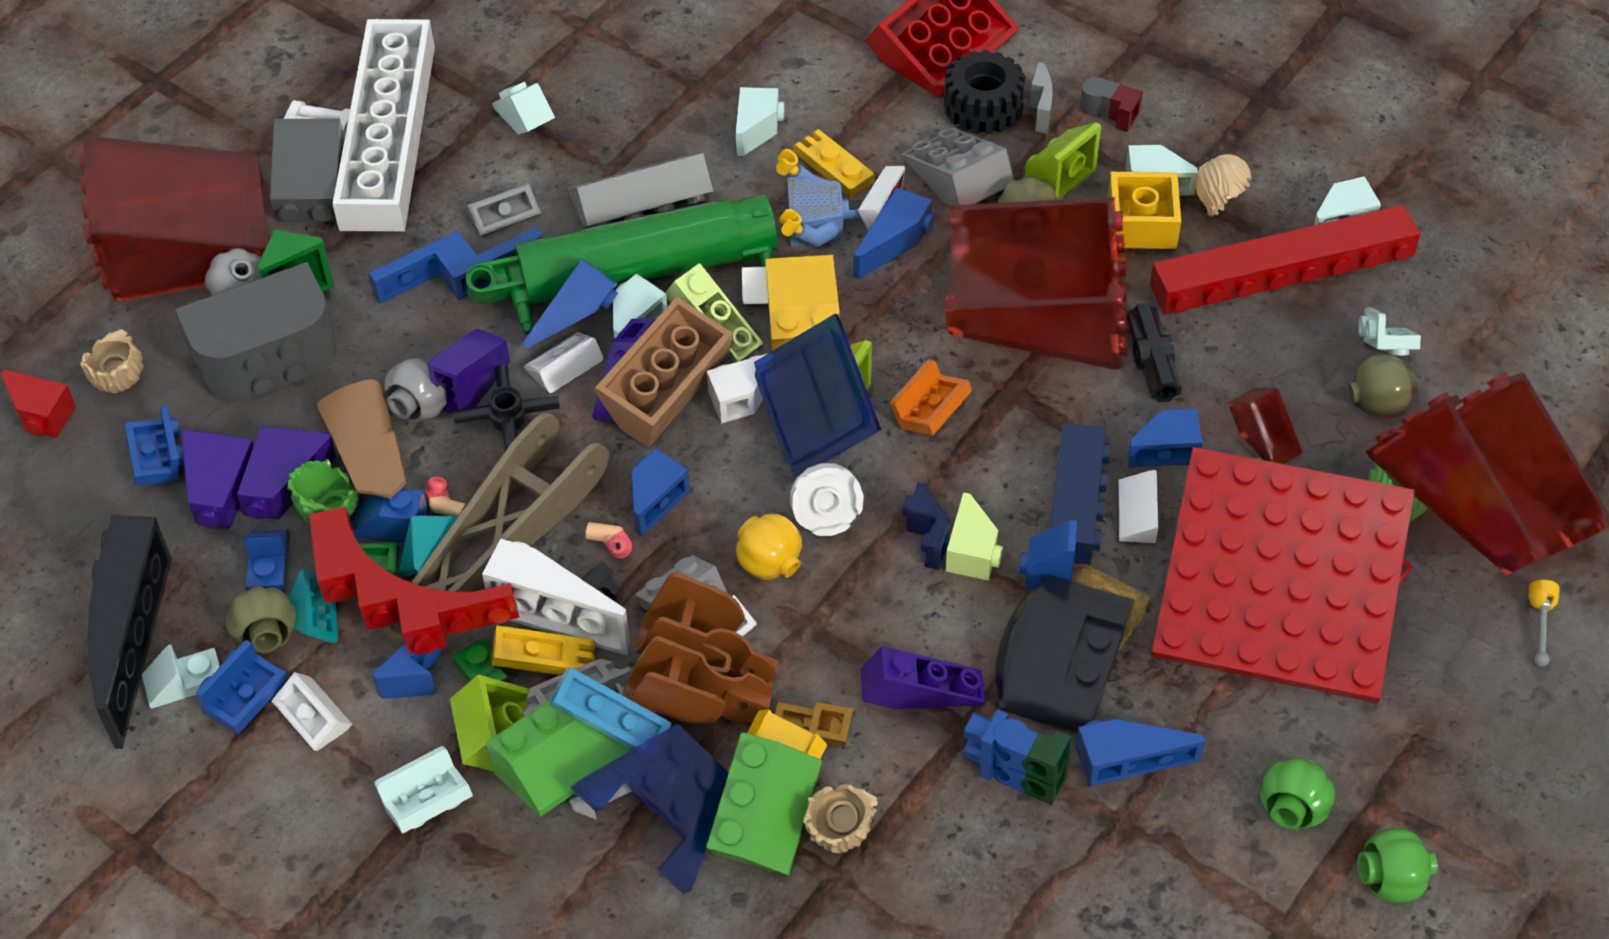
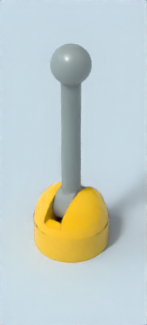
[1528,580,1560,667]

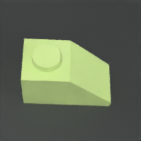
[946,492,1003,581]

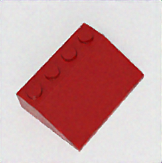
[865,0,1020,98]

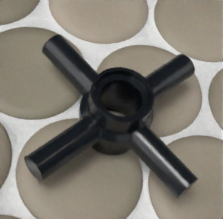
[453,365,560,451]

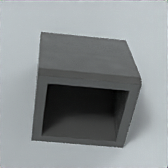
[270,118,345,222]

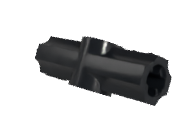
[1127,303,1182,403]

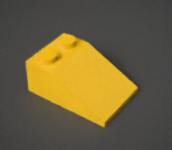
[765,255,841,355]

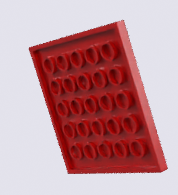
[1151,447,1415,703]

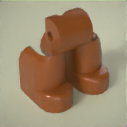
[622,572,778,725]

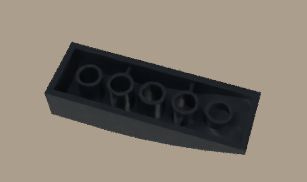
[87,515,172,749]

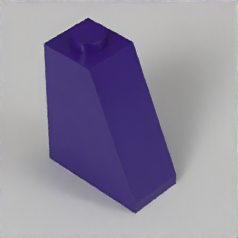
[427,328,510,414]
[237,426,336,519]
[181,429,254,529]

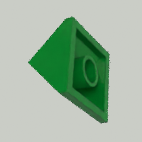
[258,230,335,292]

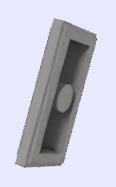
[466,183,541,236]

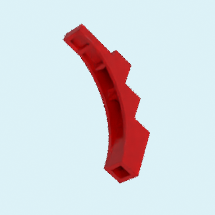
[309,506,520,655]

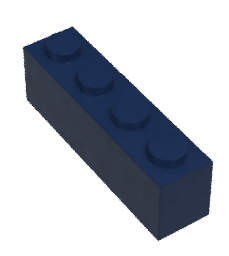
[1050,423,1111,565]

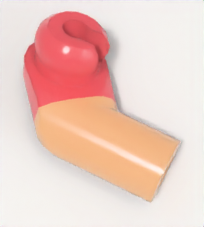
[425,477,467,516]
[586,522,632,558]

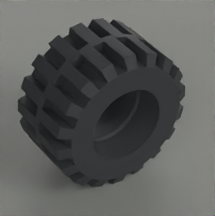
[944,50,1025,134]

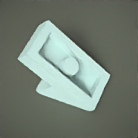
[142,644,220,709]

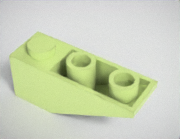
[665,263,763,362]

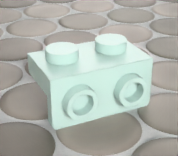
[1358,308,1421,356]
[374,746,473,834]

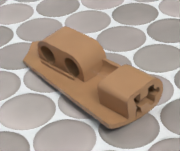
[317,379,407,499]

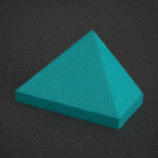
[398,516,459,577]
[288,569,338,644]

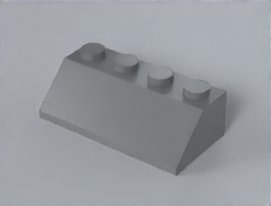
[568,153,713,227]

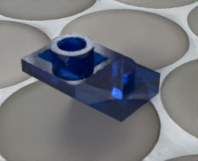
[903,482,950,571]

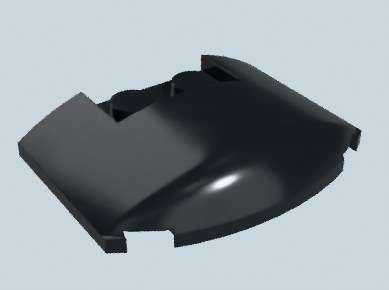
[995,575,1135,733]

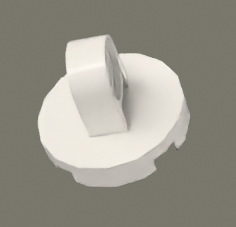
[790,463,864,536]

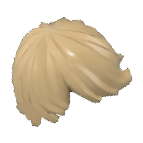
[1196,154,1252,217]
[80,329,144,394]
[803,784,878,854]

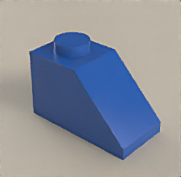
[1127,408,1203,468]
[632,448,690,536]
[352,488,429,543]
[1019,520,1077,590]

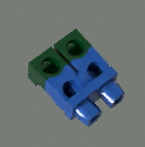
[964,709,1071,805]

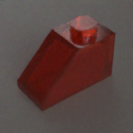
[1227,387,1303,464]

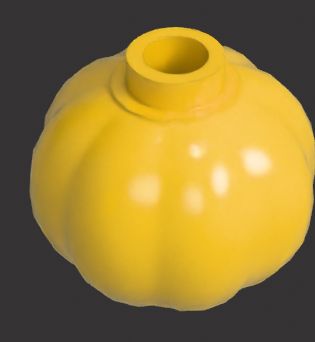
[736,513,802,580]

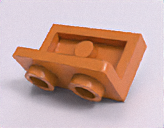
[890,360,973,435]

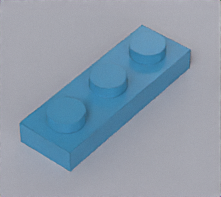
[549,667,671,760]

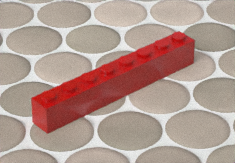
[1150,205,1421,315]

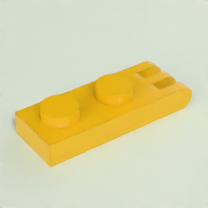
[792,129,875,198]
[492,625,595,675]

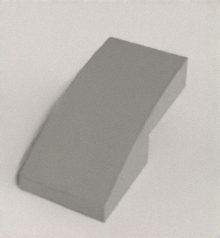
[1030,63,1053,134]

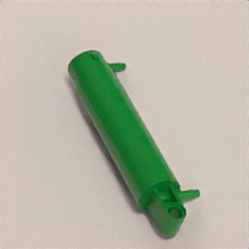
[466,194,778,335]

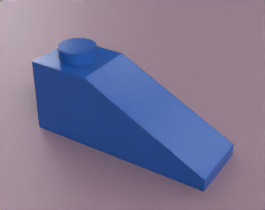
[853,188,935,279]
[522,259,618,348]
[1075,719,1206,786]

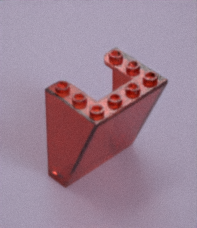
[78,136,270,302]
[945,197,1127,370]
[1366,372,1609,576]

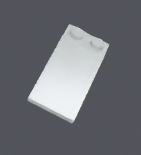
[482,539,631,656]

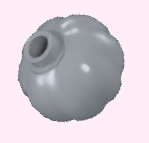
[205,248,261,296]
[384,358,448,422]

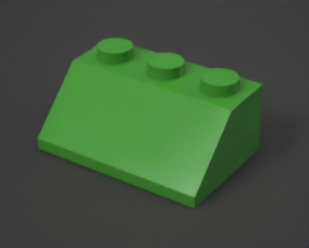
[486,699,634,817]
[706,732,823,876]

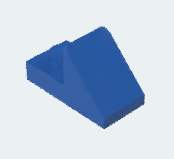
[243,529,290,593]
[371,643,442,699]

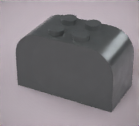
[175,262,337,402]

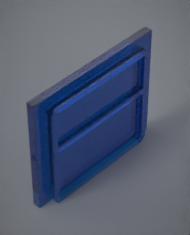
[754,314,881,477]

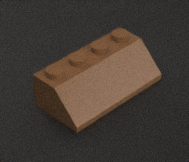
[594,297,733,448]

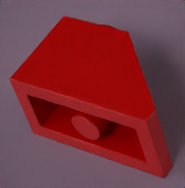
[1,369,76,438]

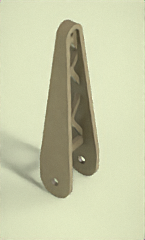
[383,413,609,649]

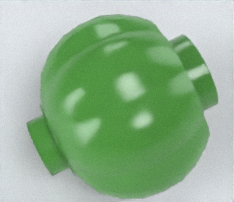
[1260,758,1335,830]
[1357,828,1438,904]

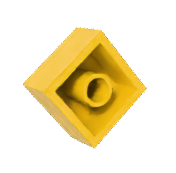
[1107,172,1181,249]

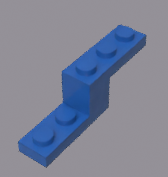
[369,228,543,303]

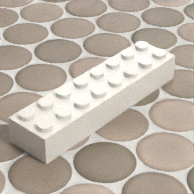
[333,19,435,231]

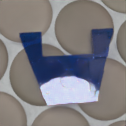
[570,724,729,894]

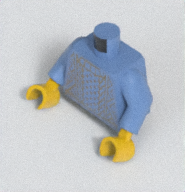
[776,149,862,247]

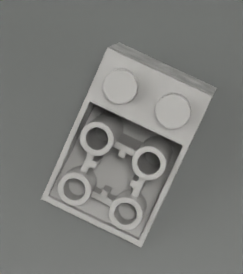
[902,128,1014,210]

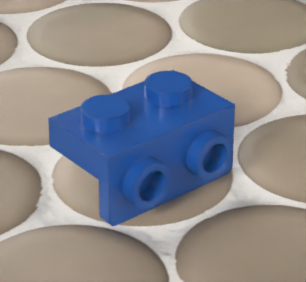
[124,405,184,486]
[196,640,288,735]

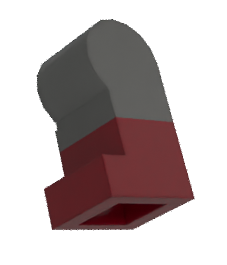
[1080,77,1143,132]

